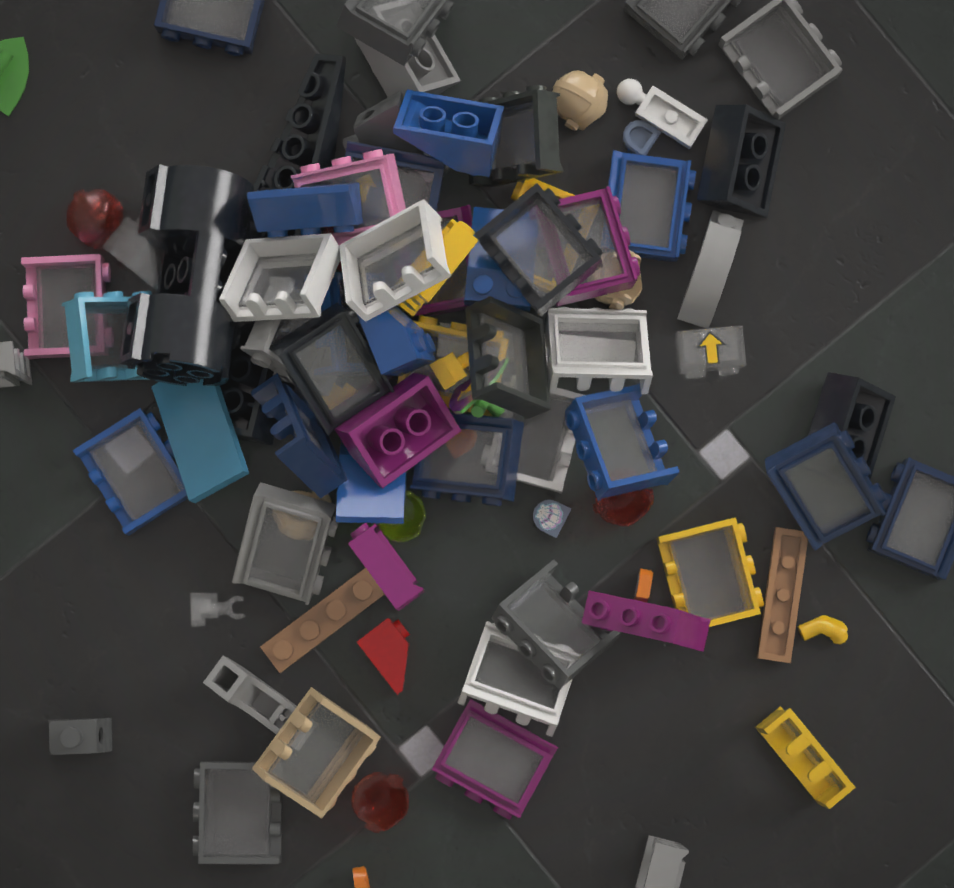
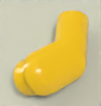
[797,615,848,644]

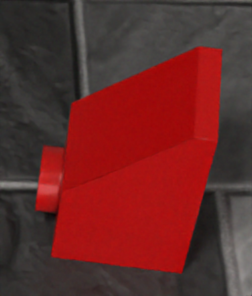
[357,618,410,695]

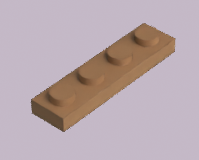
[757,527,808,663]
[260,568,385,673]

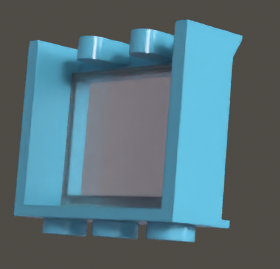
[62,291,152,382]

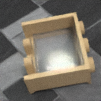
[252,687,381,818]

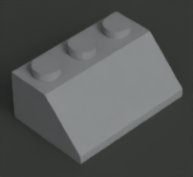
[355,0,461,98]

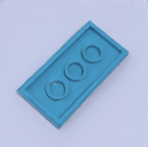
[151,380,249,503]

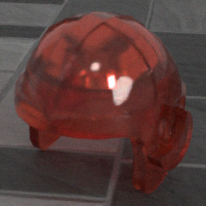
[66,189,124,249]
[592,468,654,526]
[351,772,409,833]

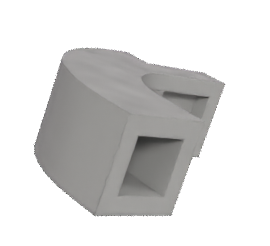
[677,210,744,329]
[203,656,318,750]

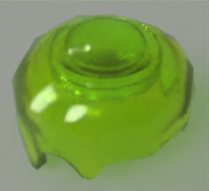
[378,490,426,542]

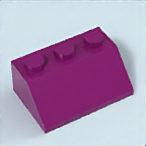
[335,373,461,488]

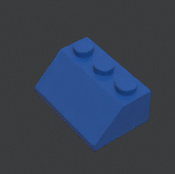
[247,183,363,238]

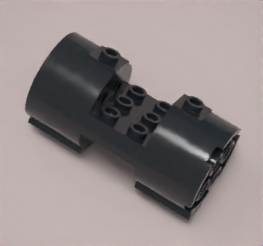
[119,164,254,386]

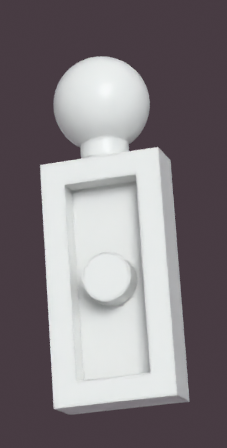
[617,79,708,149]

